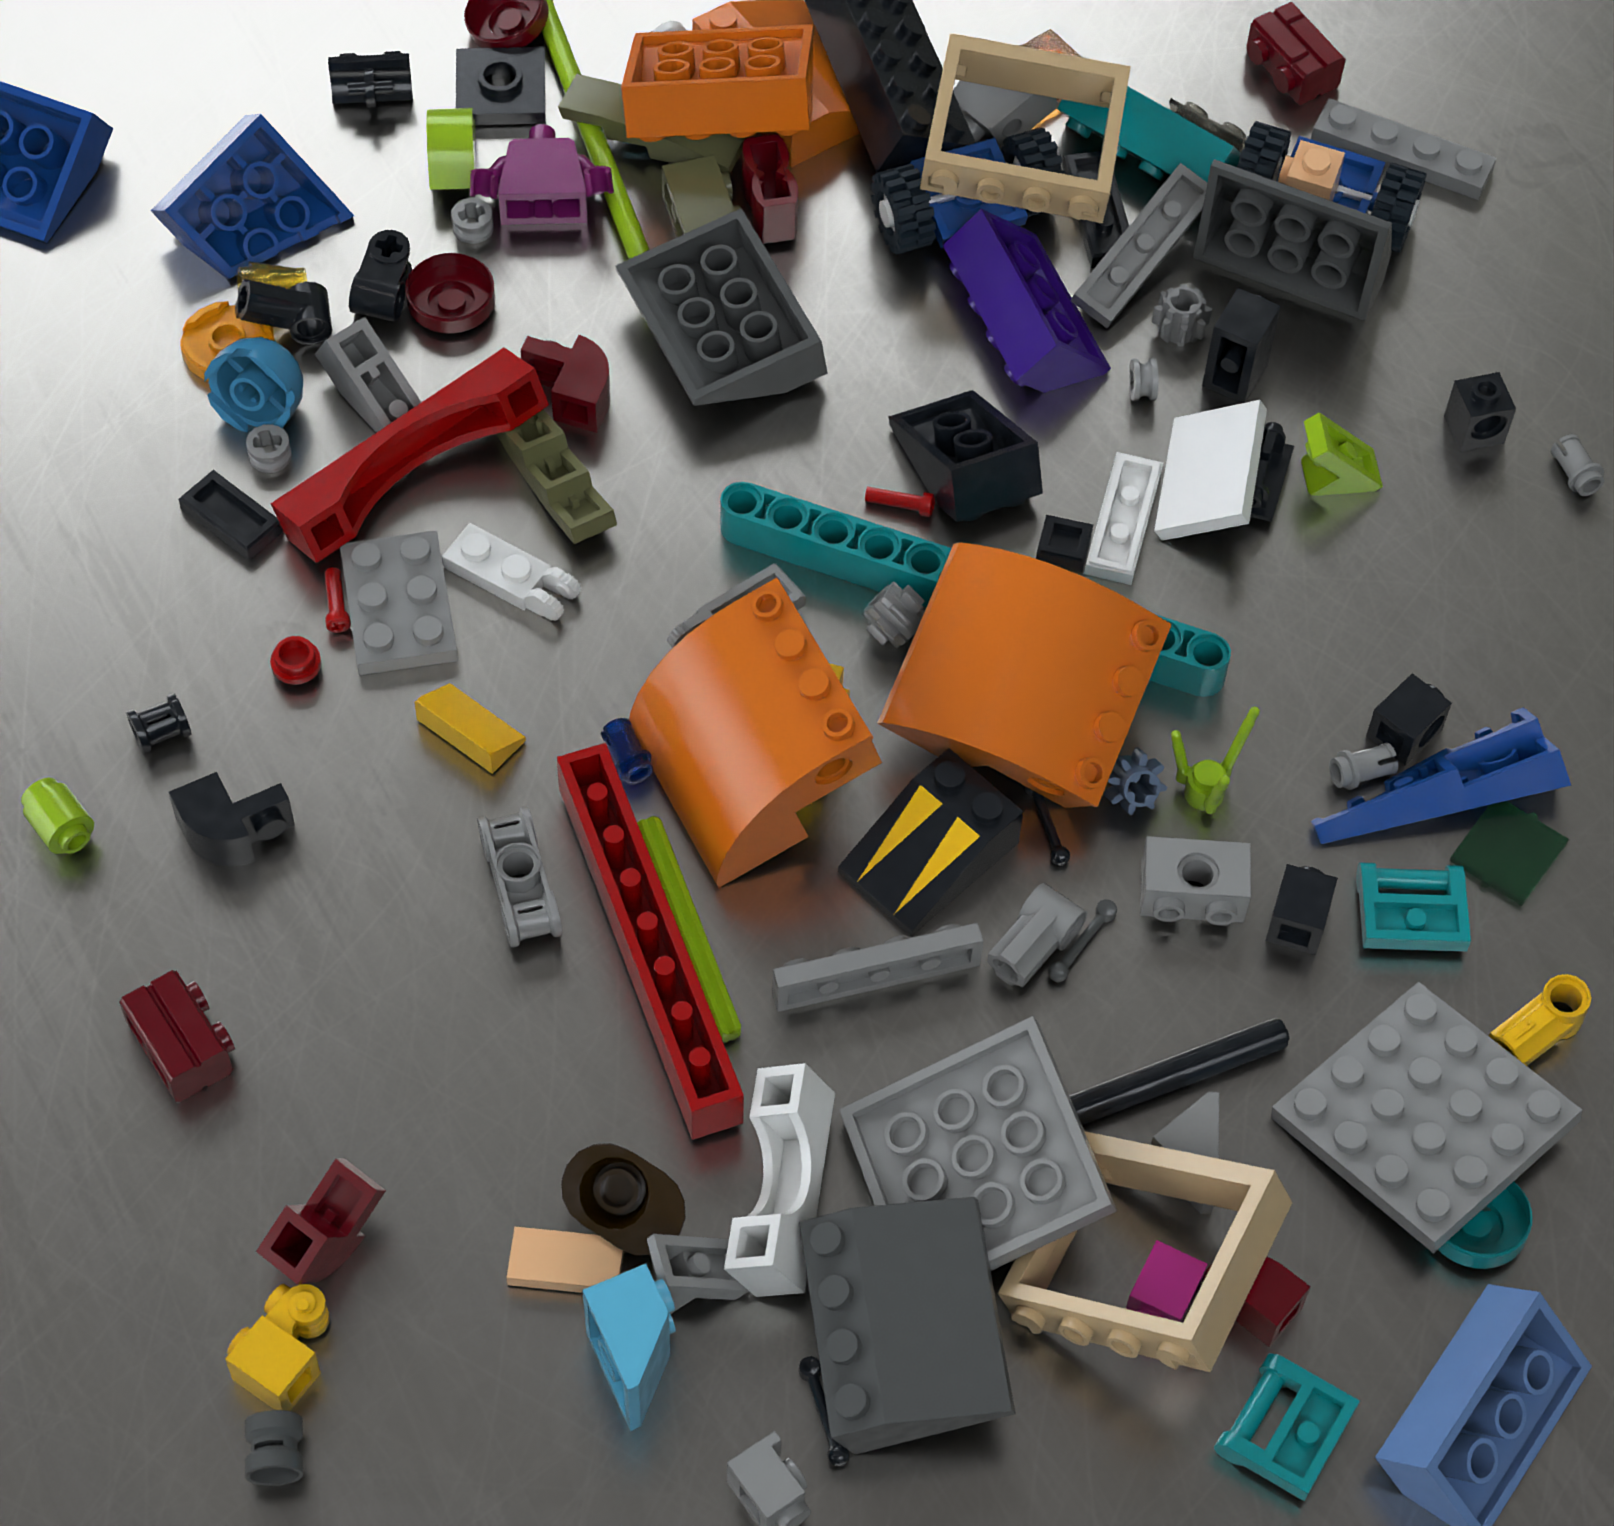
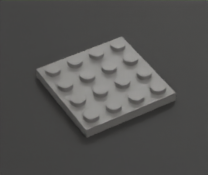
[1271,981,1582,1253]
[839,1016,1117,1271]

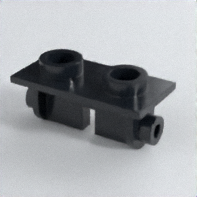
[1250,422,1294,522]

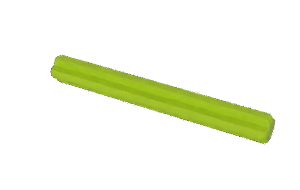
[637,816,741,1043]

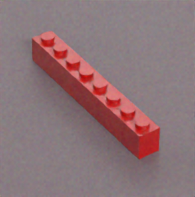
[556,743,744,1140]

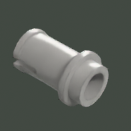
[1551,434,1605,496]
[1329,743,1398,790]

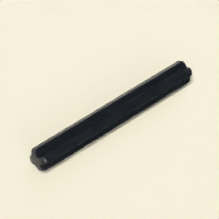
[1069,1018,1290,1125]

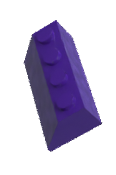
[943,209,1111,393]

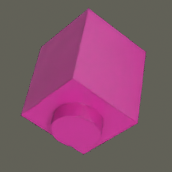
[1126,1240,1208,1323]

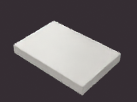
[1154,400,1267,541]

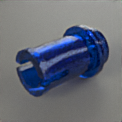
[600,718,653,784]

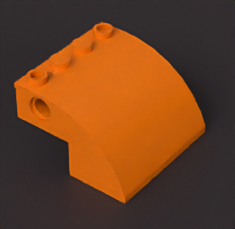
[877,542,1172,808]
[628,578,882,888]

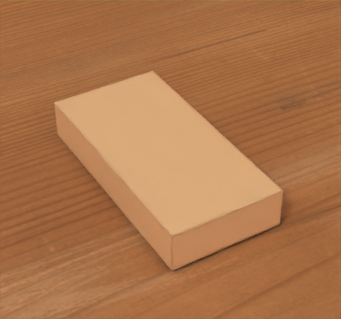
[506,1226,624,1293]

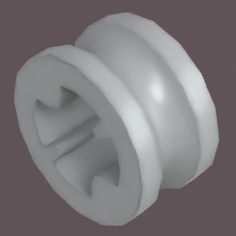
[451,198,493,244]
[1129,358,1159,401]
[246,424,291,473]

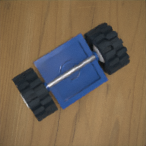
[1237,121,1427,253]
[871,127,1066,254]

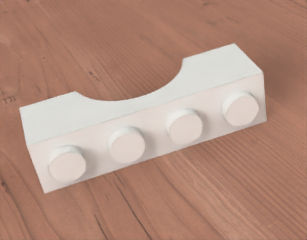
[724,1063,835,1297]

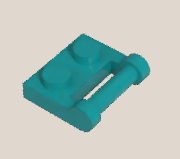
[1356,862,1471,952]
[1214,1353,1360,1501]

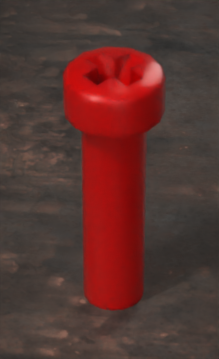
[865,486,935,517]
[325,568,351,633]

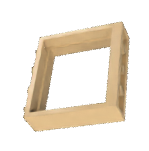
[920,33,1131,223]
[998,1131,1292,1372]

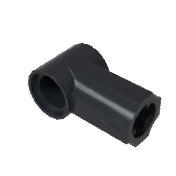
[235,279,332,345]

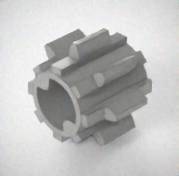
[1152,284,1212,346]
[862,582,925,648]

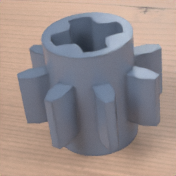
[1103,747,1167,815]

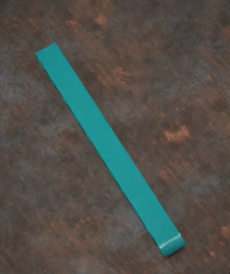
[720,482,1231,697]

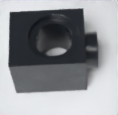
[1444,372,1516,452]
[1366,673,1452,766]
[1265,864,1338,955]

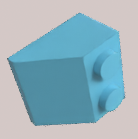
[582,1264,676,1431]

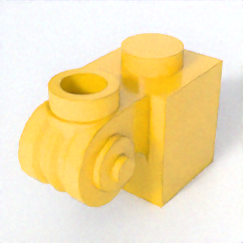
[225,1283,330,1411]

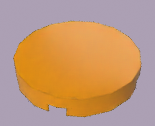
[180,301,275,381]

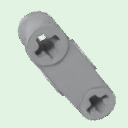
[477,806,563,948]

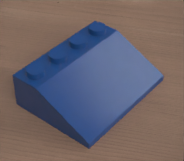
[0,81,114,243]

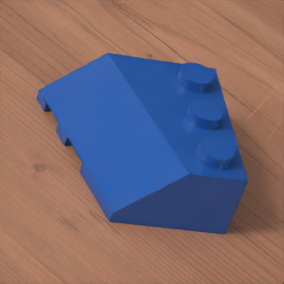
[150,114,355,279]

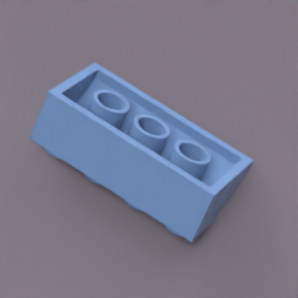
[1375,1284,1592,1526]

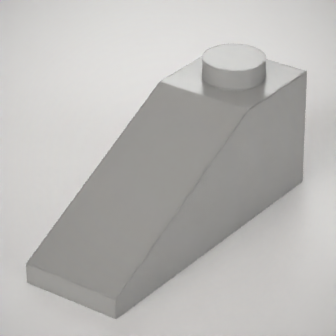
[315,317,421,433]

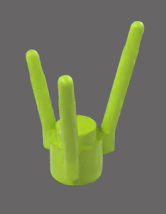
[1171,706,1260,814]

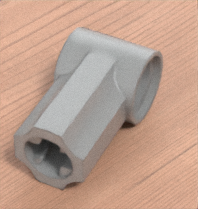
[987,883,1088,987]

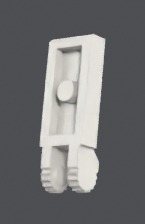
[442,523,581,621]

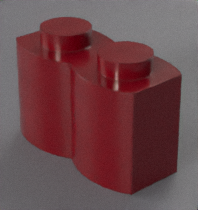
[742,134,798,244]

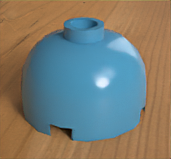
[204,337,303,433]

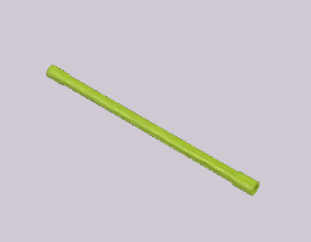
[541,0,650,259]

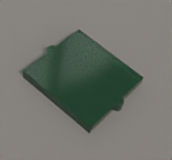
[1449,801,1569,906]

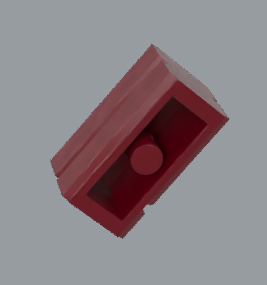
[1246,1,1346,106]
[119,970,235,1102]

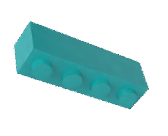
[1057,86,1241,183]

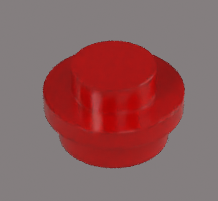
[270,636,321,685]

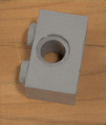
[1140,836,1251,925]

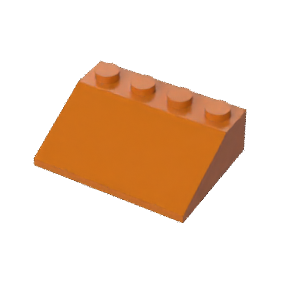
[692,0,860,168]
[621,24,814,142]

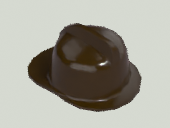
[561,1143,686,1255]

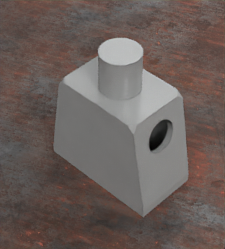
[953,39,1059,149]

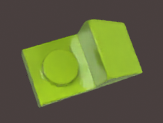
[1301,412,1383,496]

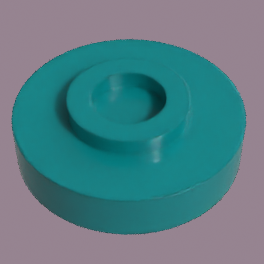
[1438,1181,1533,1269]

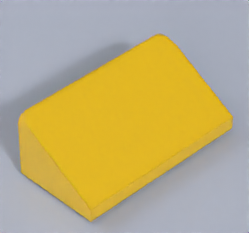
[414,683,526,774]

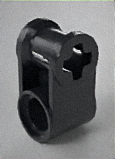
[349,230,413,322]

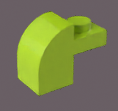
[426,108,476,190]

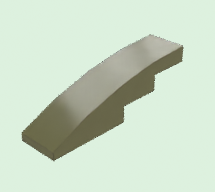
[558,74,747,174]
[496,409,617,544]

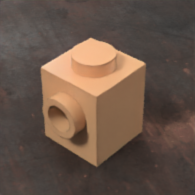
[1278,140,1345,201]

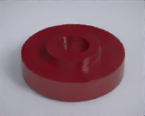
[464,0,549,48]
[405,253,495,333]

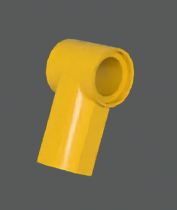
[1489,974,1591,1066]

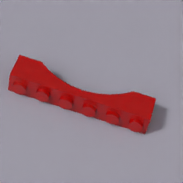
[271,347,549,563]

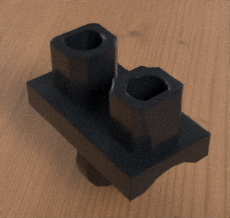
[328,51,413,108]

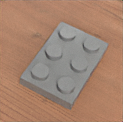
[340,530,458,675]

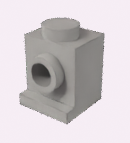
[727,1431,811,1526]

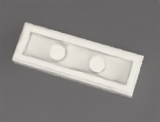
[1084,452,1164,585]

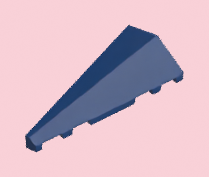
[1311,707,1572,844]

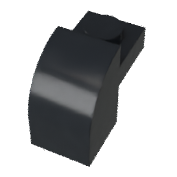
[168,772,295,866]

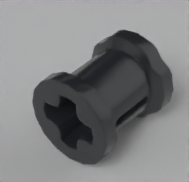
[126,693,192,754]

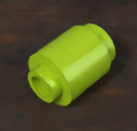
[21,777,94,854]

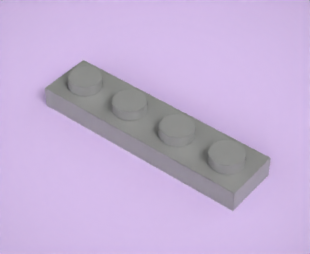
[1311,98,1496,200]
[1071,163,1207,328]
[772,923,983,1012]

